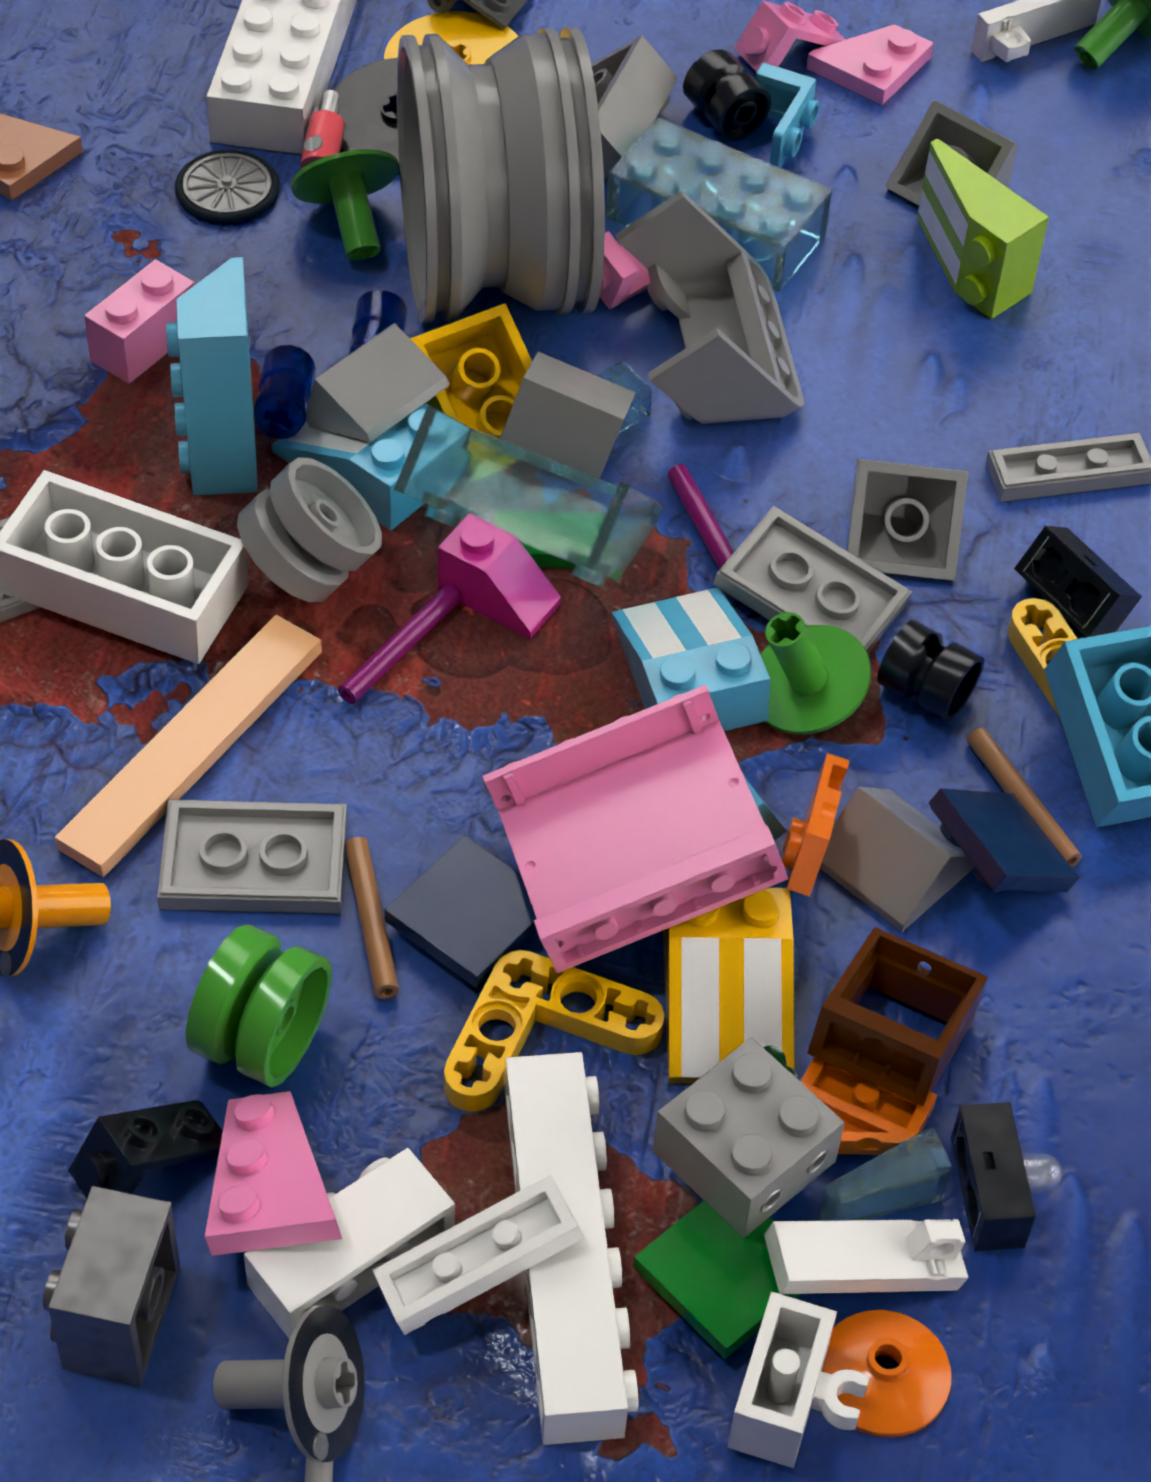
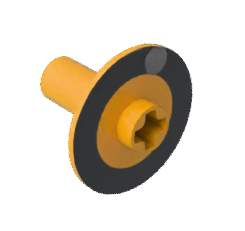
[0,839,111,976]

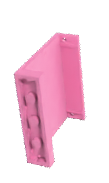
[482,685,788,973]

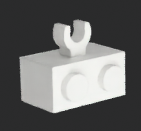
[727,1291,869,1468]

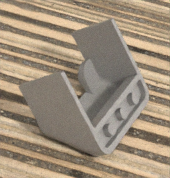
[616,190,804,424]

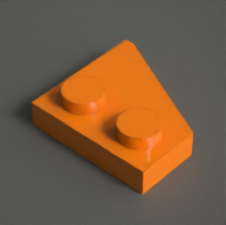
[781,753,849,897]
[800,1057,938,1156]

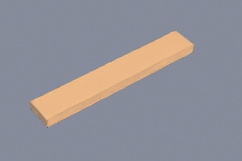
[55,615,322,878]

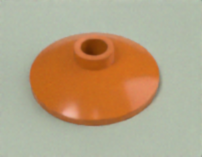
[822,1310,951,1438]

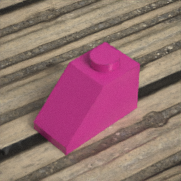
[438,513,561,639]

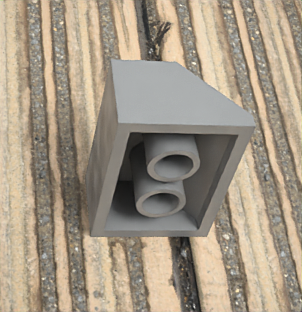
[591,35,678,179]

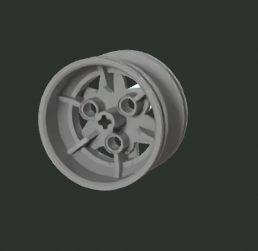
[397,27,605,323]

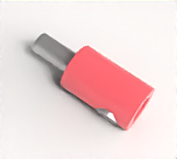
[300,90,345,169]

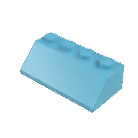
[166,257,258,495]

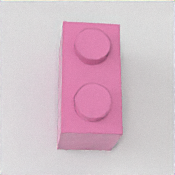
[84,259,195,384]

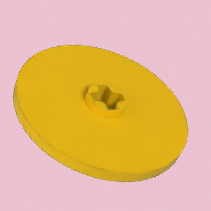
[384,11,518,65]

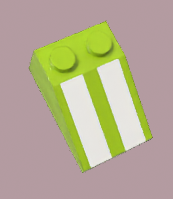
[917,138,1049,319]

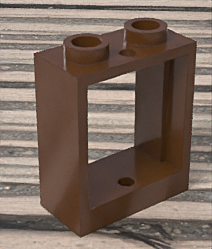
[807,927,988,1106]

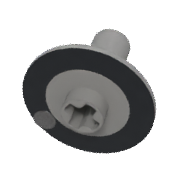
[213,1305,364,1462]

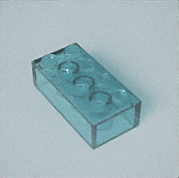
[606,117,832,292]

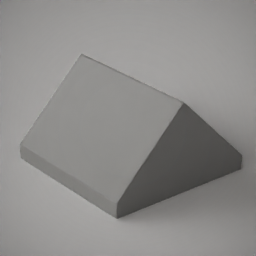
[885,100,1018,206]
[305,323,450,442]
[497,352,636,488]
[820,787,974,932]

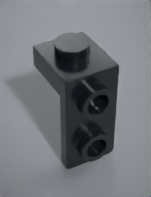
[68,1100,223,1198]

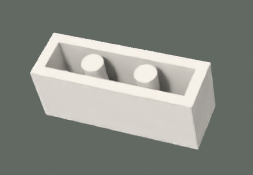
[244,1148,455,1338]

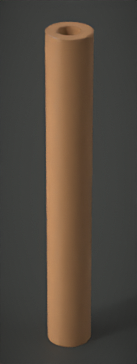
[967,727,1082,867]
[345,837,399,999]

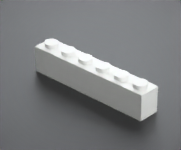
[504,1052,639,1445]

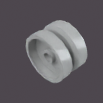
[237,457,382,602]

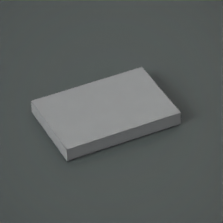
[713,506,912,654]
[157,800,347,914]

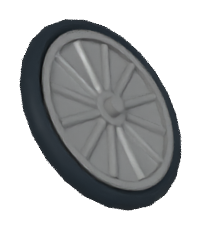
[175,149,280,224]

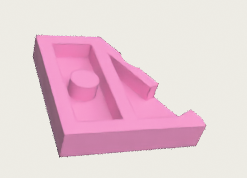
[806,24,934,105]

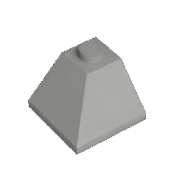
[847,458,969,581]

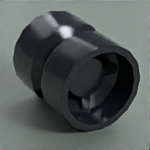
[683,49,771,141]
[877,620,984,722]

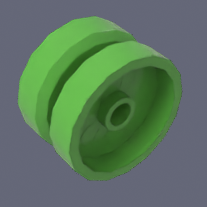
[185,924,332,1088]

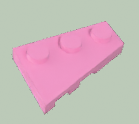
[205,1091,342,1256]

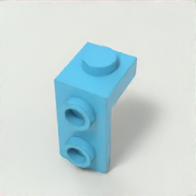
[755,63,820,172]

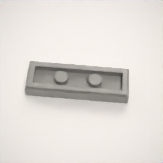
[986,433,1151,502]

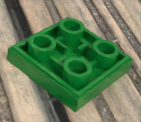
[633,1200,801,1359]

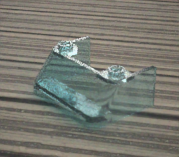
[394,406,664,587]

